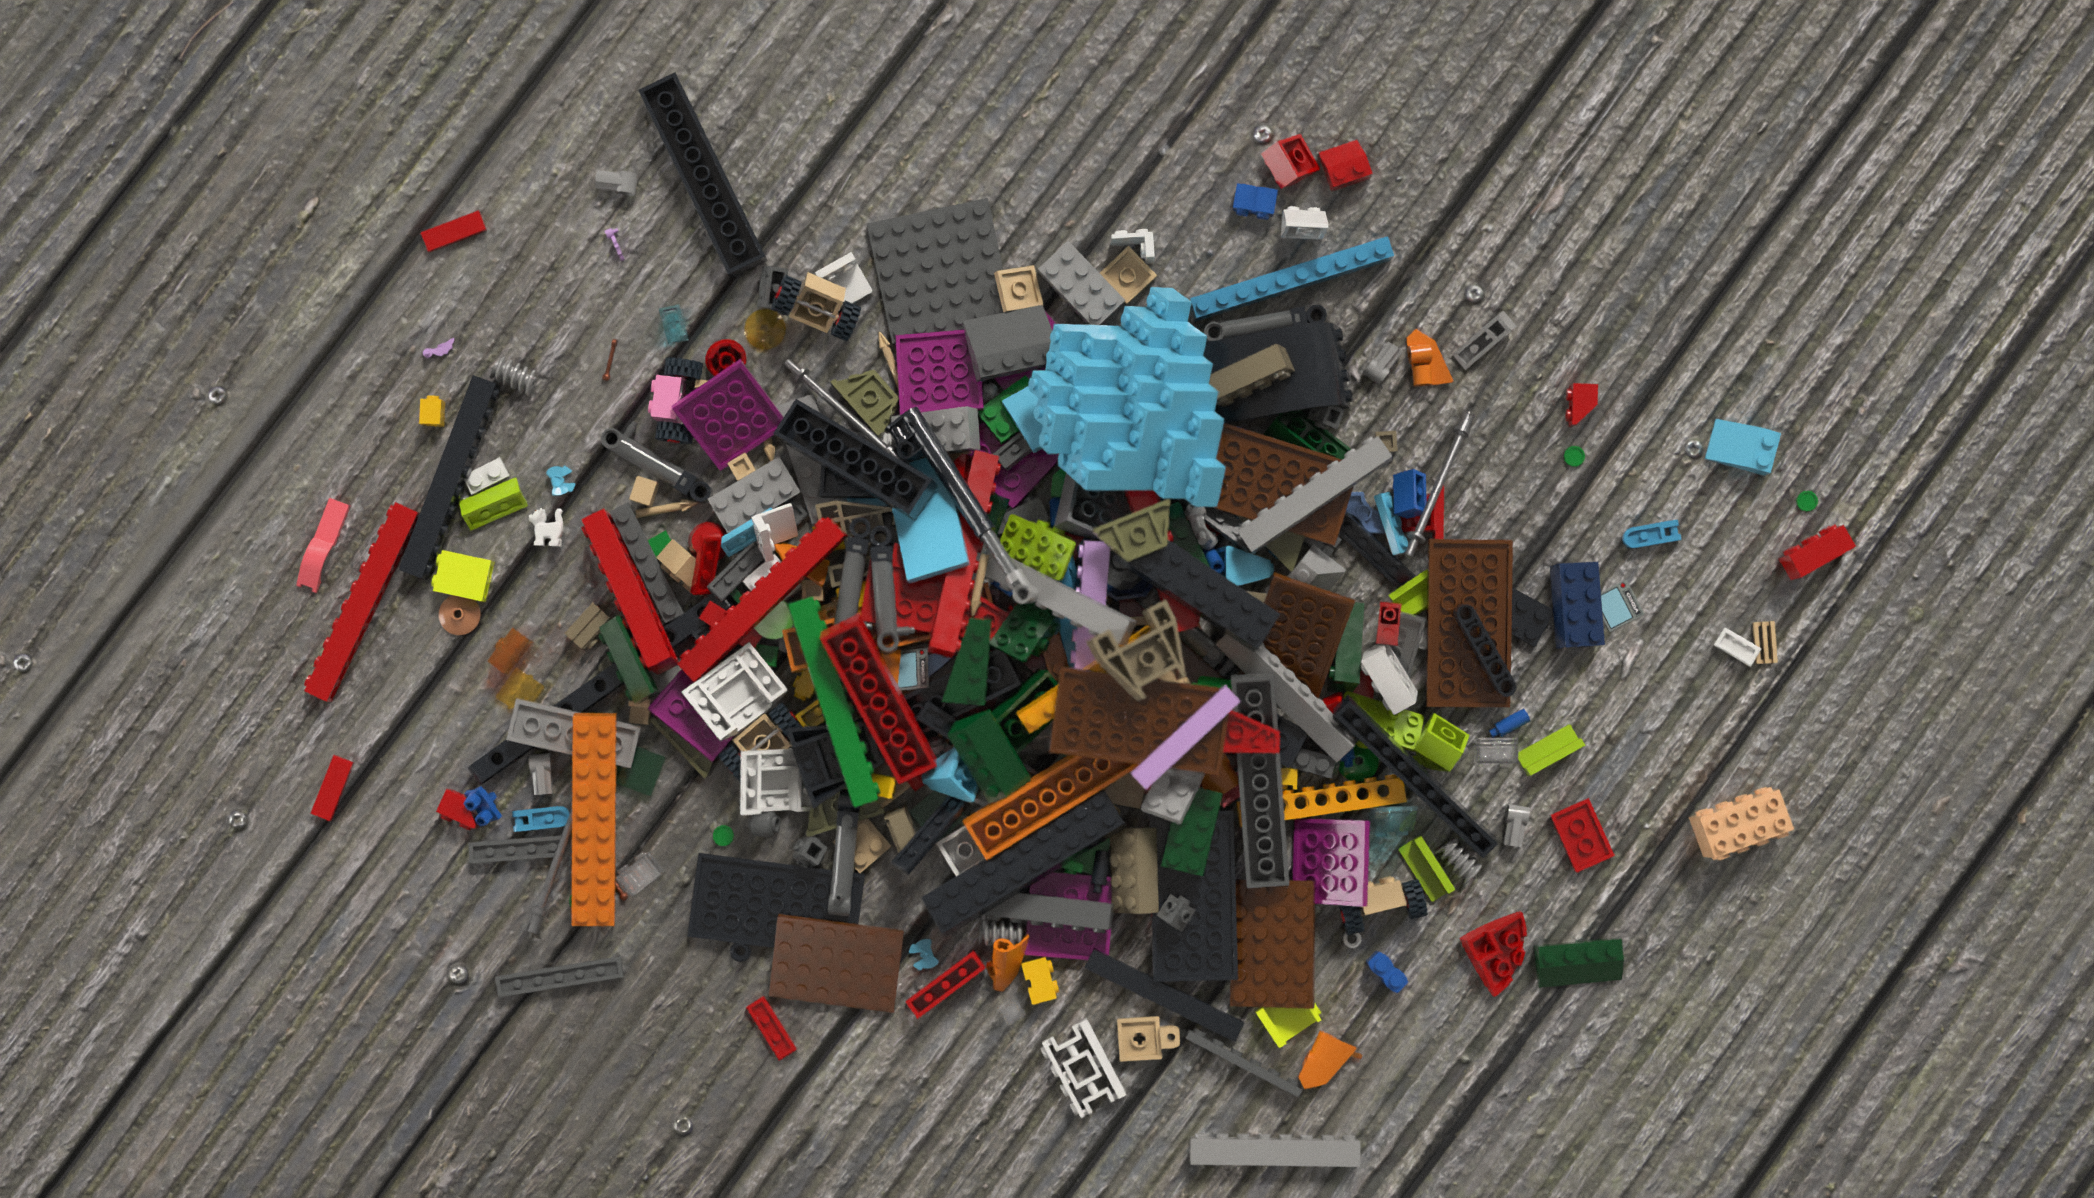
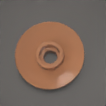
[439,595,481,635]

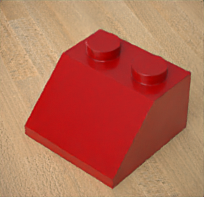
[1261,134,1320,189]
[1318,140,1373,192]

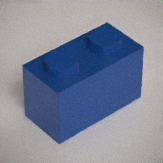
[1393,469,1427,519]

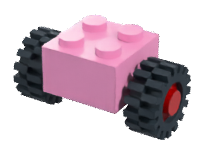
[648,357,703,444]

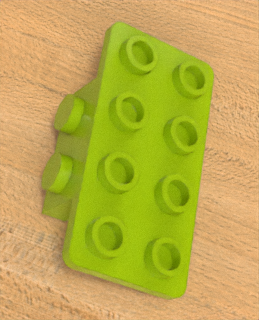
[1000,514,1075,581]
[1343,691,1424,752]

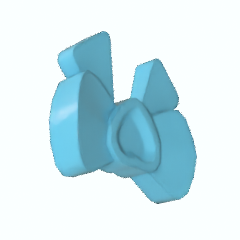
[546,466,575,496]
[909,938,939,970]

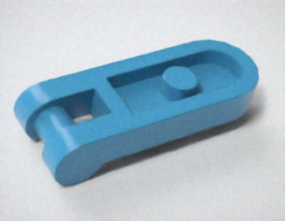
[1622,520,1682,548]
[512,806,570,832]

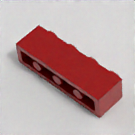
[905,950,986,1019]

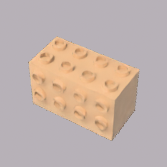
[1689,787,1794,860]

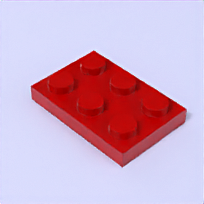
[1549,798,1615,873]

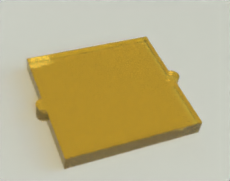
[495,667,545,710]

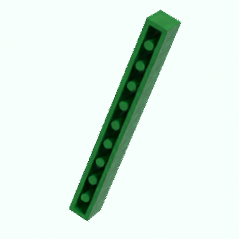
[787,596,881,807]

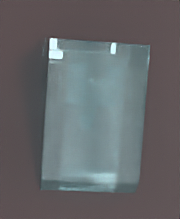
[659,304,689,344]

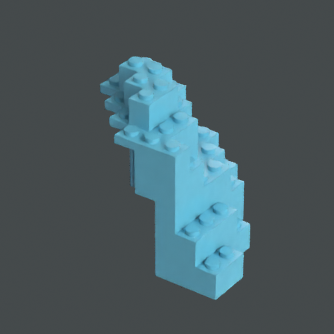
[1029,287,1226,507]

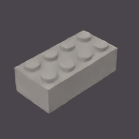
[1038,241,1125,325]
[891,406,980,458]
[708,457,802,533]

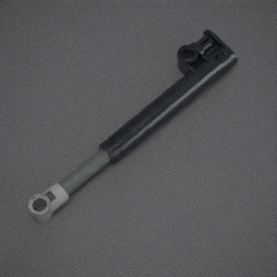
[884,407,1039,604]

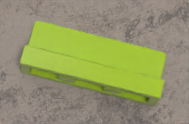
[459,477,528,531]
[1388,569,1428,615]
[1516,724,1585,776]
[1398,836,1456,902]

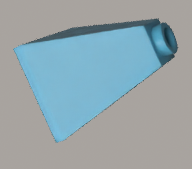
[1216,546,1274,586]
[922,747,979,803]

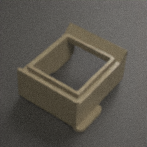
[885,804,916,853]

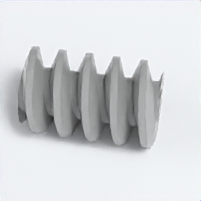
[490,356,537,396]
[1436,838,1482,885]
[978,918,1022,946]

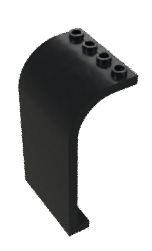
[1203,323,1353,424]

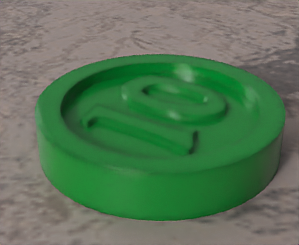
[1564,446,1585,467]
[1796,491,1818,512]
[713,825,734,846]

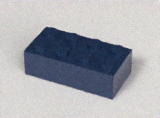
[1550,562,1605,649]

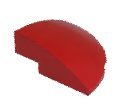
[1459,911,1527,997]

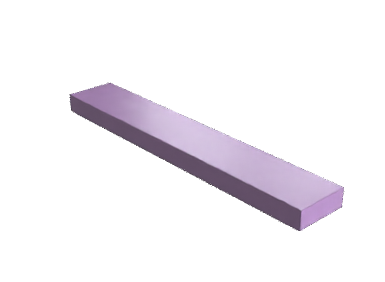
[1131,685,1240,789]

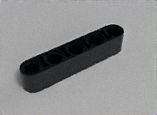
[1453,604,1517,697]

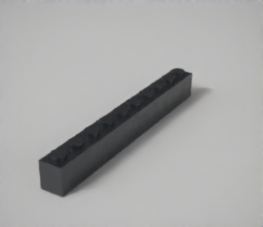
[399,375,501,580]
[1333,695,1498,858]

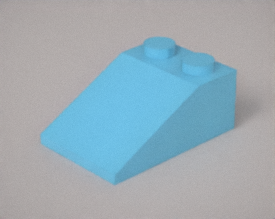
[1704,419,1781,476]

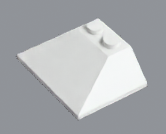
[682,642,788,741]
[740,749,811,815]

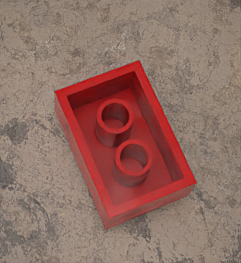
[1779,524,1856,580]

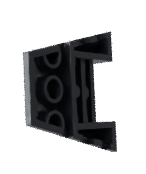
[786,722,886,809]

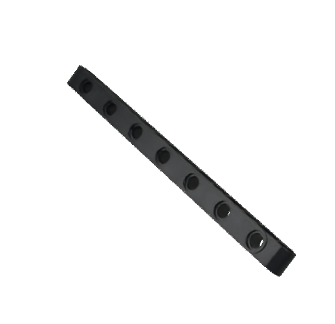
[468,594,735,785]

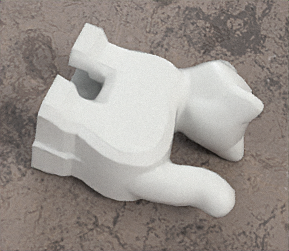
[529,508,563,547]

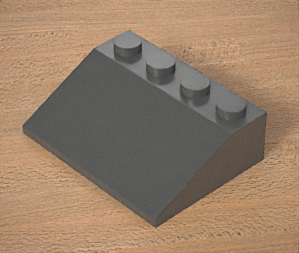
[962,305,1052,382]
[1054,473,1128,541]

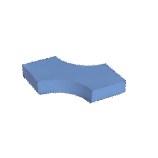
[1346,492,1385,534]

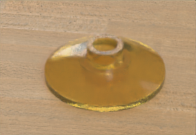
[744,309,786,350]

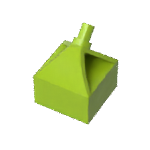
[1412,713,1469,772]

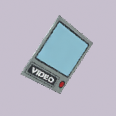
[1601,579,1645,632]
[898,648,929,690]

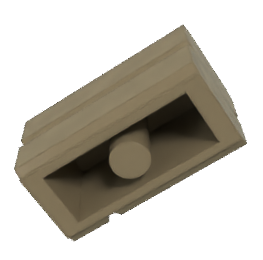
[565,602,612,651]

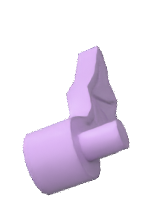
[605,228,625,261]
[423,338,454,358]

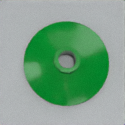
[1339,745,1379,782]

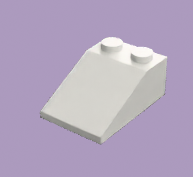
[1281,206,1328,240]

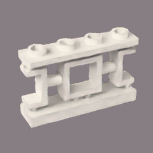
[1040,1018,1126,1118]

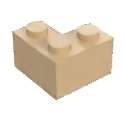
[656,539,717,596]

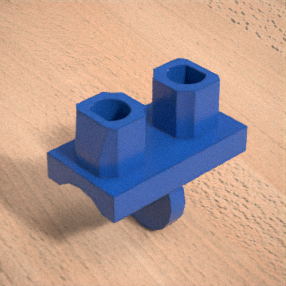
[463,786,502,826]

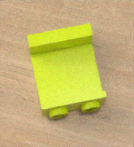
[431,550,495,603]
[1255,1004,1322,1048]

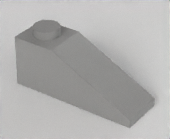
[1452,311,1517,370]

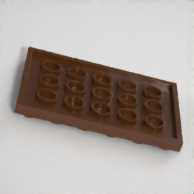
[1237,573,1355,699]
[1230,879,1315,1009]
[769,914,904,1013]

